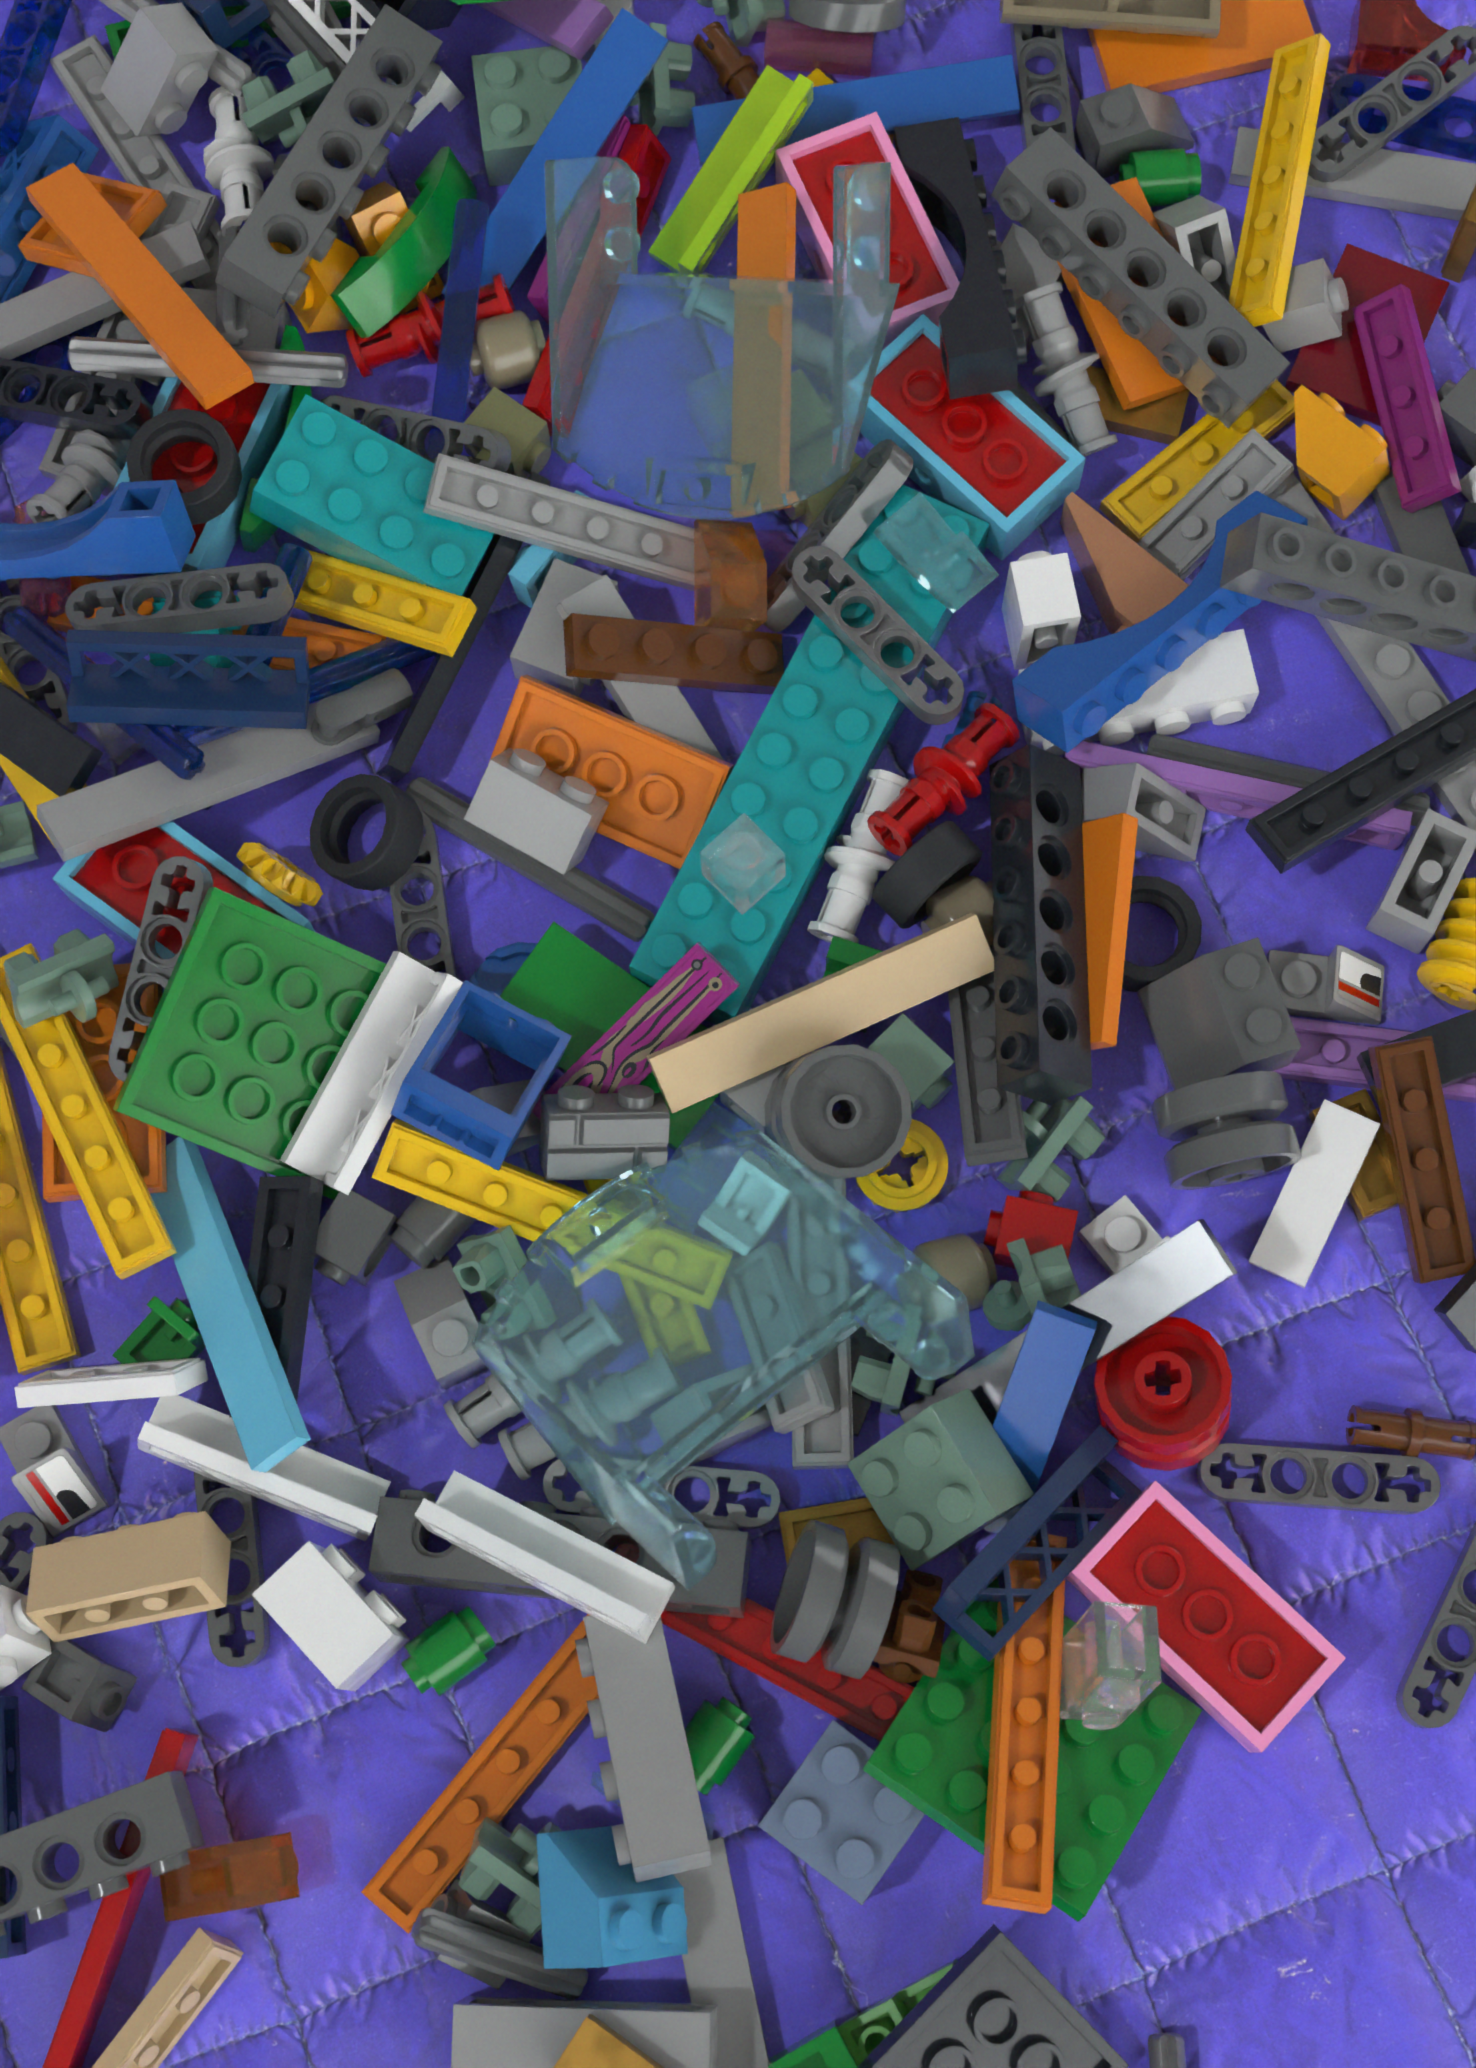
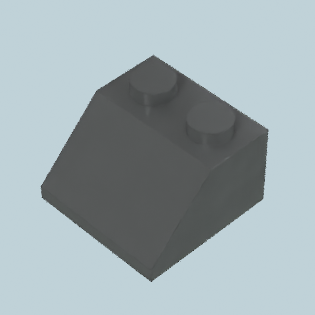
[1137,937,1301,1090]

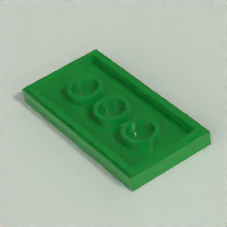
[500,921,720,1153]

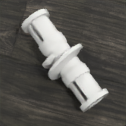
[203,86,275,237]
[807,769,909,943]

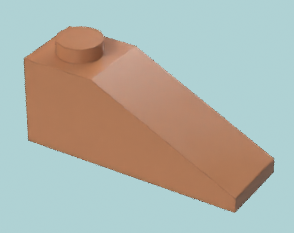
[1060,492,1189,634]

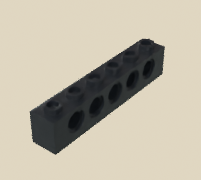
[989,744,1092,1105]

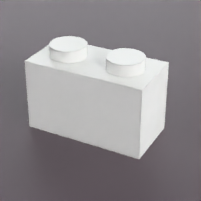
[1001,551,1081,670]

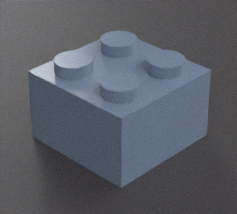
[758,1720,925,1905]

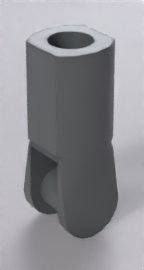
[311,667,413,746]

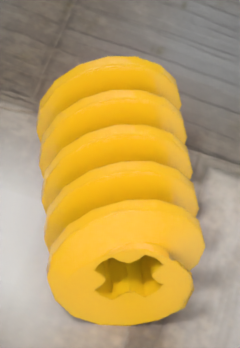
[1417,878,1476,1010]

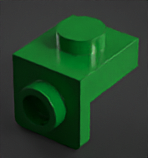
[112,1295,206,1364]

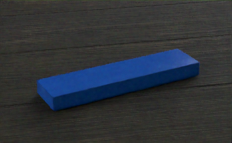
[984,1300,1098,1534]

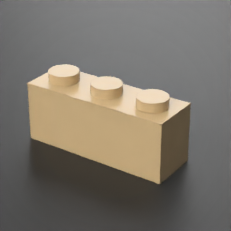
[25,1511,231,1643]

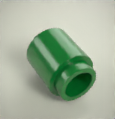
[1119,148,1201,207]
[400,1606,497,1696]
[685,1696,756,1796]

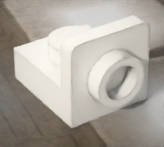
[1077,1195,1170,1276]

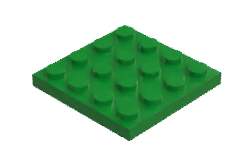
[113,887,386,1200]
[862,1577,1202,1922]

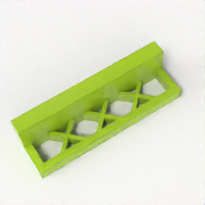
[648,64,813,286]

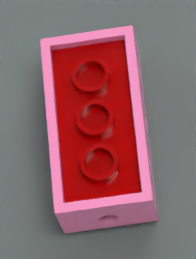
[775,112,960,366]
[1066,1480,1346,1753]

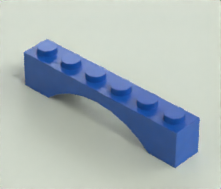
[0,480,196,581]
[1012,490,1308,753]

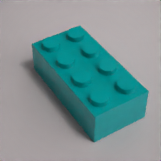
[249,394,495,596]

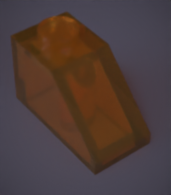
[694,519,767,631]
[160,1832,300,1922]

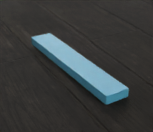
[150,1136,311,1473]

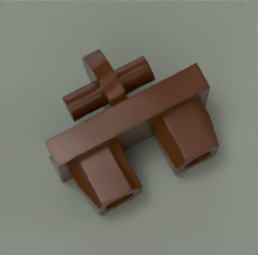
[874,1569,945,1683]

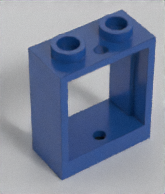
[391,980,572,1171]

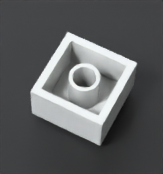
[252,1541,410,1692]

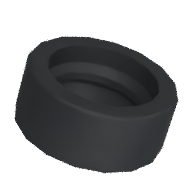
[126,408,242,525]
[310,774,424,891]
[872,821,982,929]
[1122,875,1202,992]

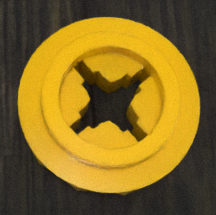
[236,843,323,907]
[856,1119,948,1213]

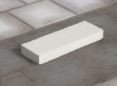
[1249,1099,1380,1289]
[14,1358,208,1408]

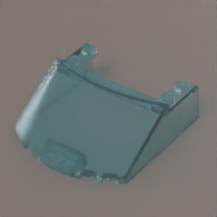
[545,156,900,519]
[472,1129,975,1591]

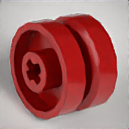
[1094,1316,1232,1471]

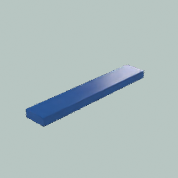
[441,7,669,296]
[691,54,1020,166]

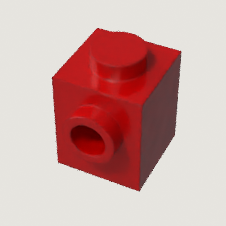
[983,1191,1078,1269]

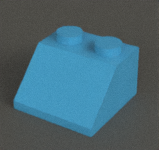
[536,1825,688,1969]

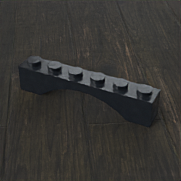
[894,117,1027,399]

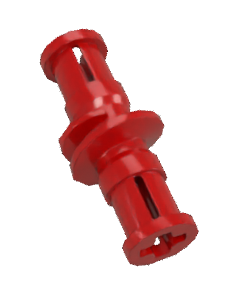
[346,273,516,378]
[867,702,1020,856]

